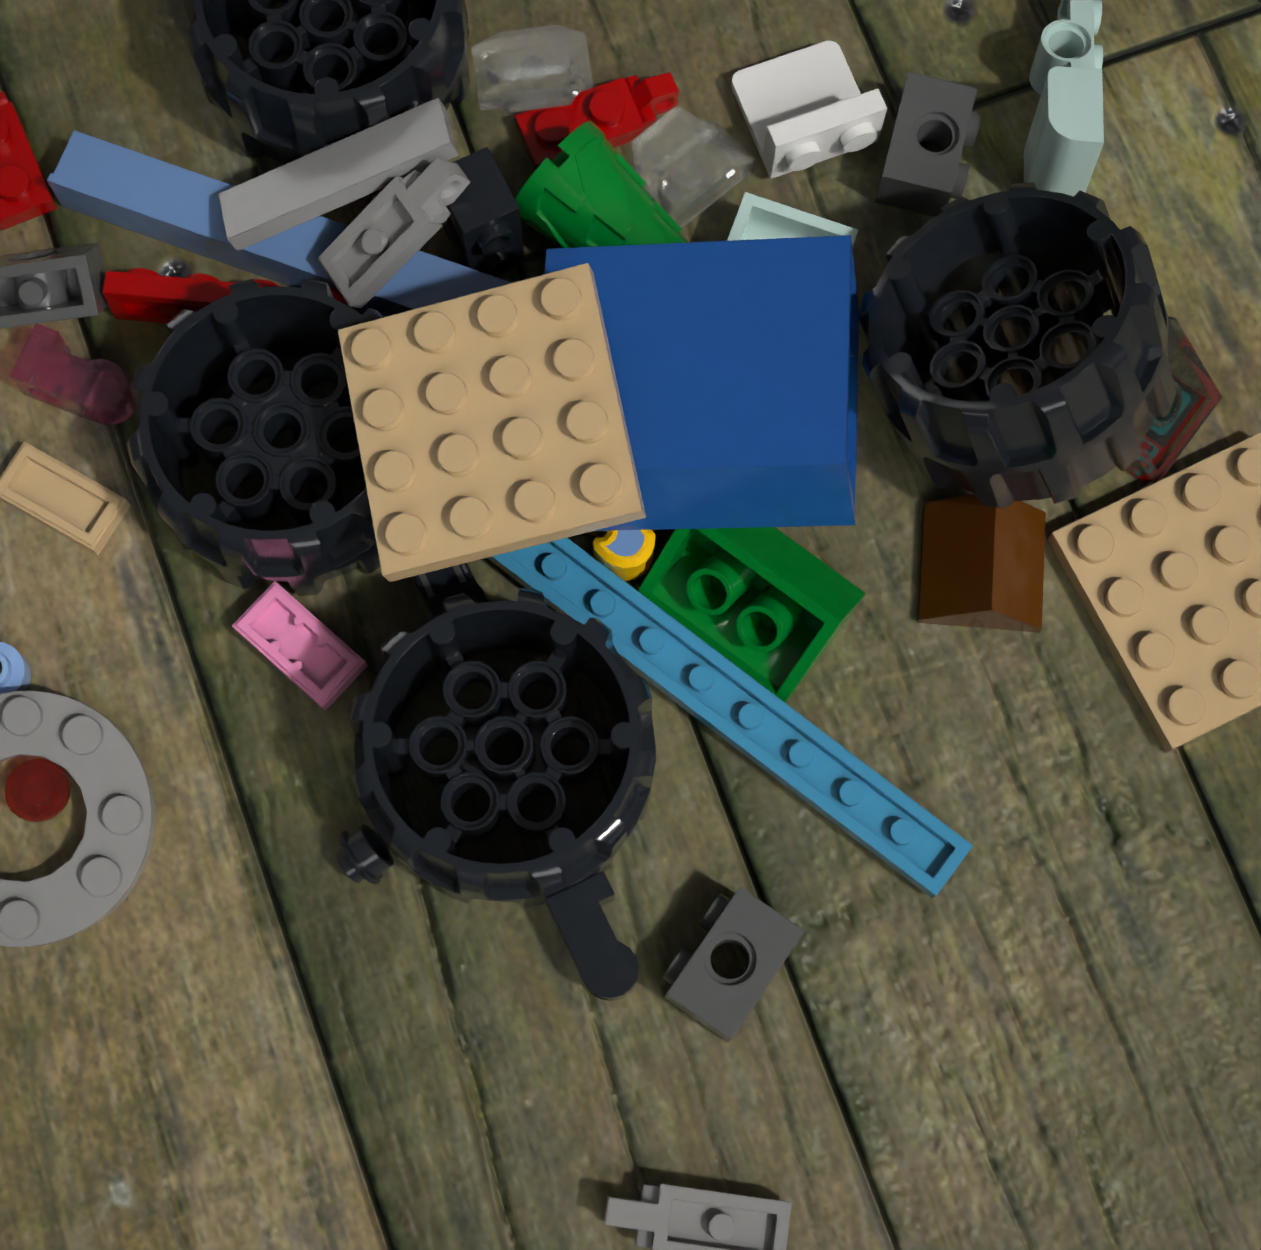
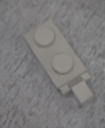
[318,157,470,309]
[603,1183,792,1250]

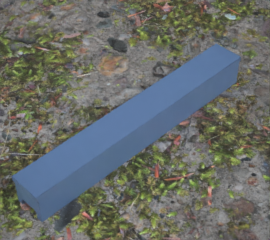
[47,130,511,317]

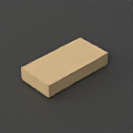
[0,441,131,556]

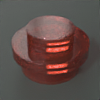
[5,759,71,823]

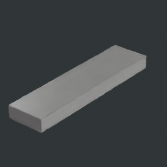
[219,97,459,251]

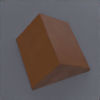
[918,494,1046,633]

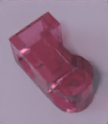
[10,324,136,426]

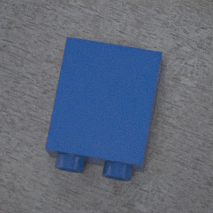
[544,235,859,531]

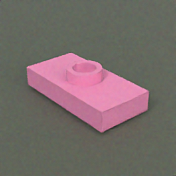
[232,581,368,711]

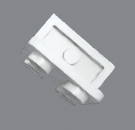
[731,40,887,179]

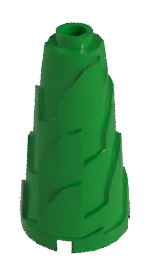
[515,121,689,248]

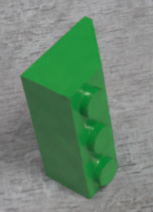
[638,527,866,703]

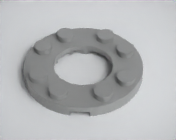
[0,691,156,947]

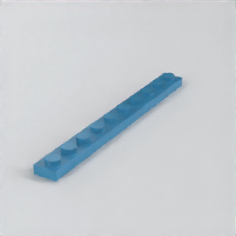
[487,538,973,899]

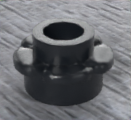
[336,824,394,885]

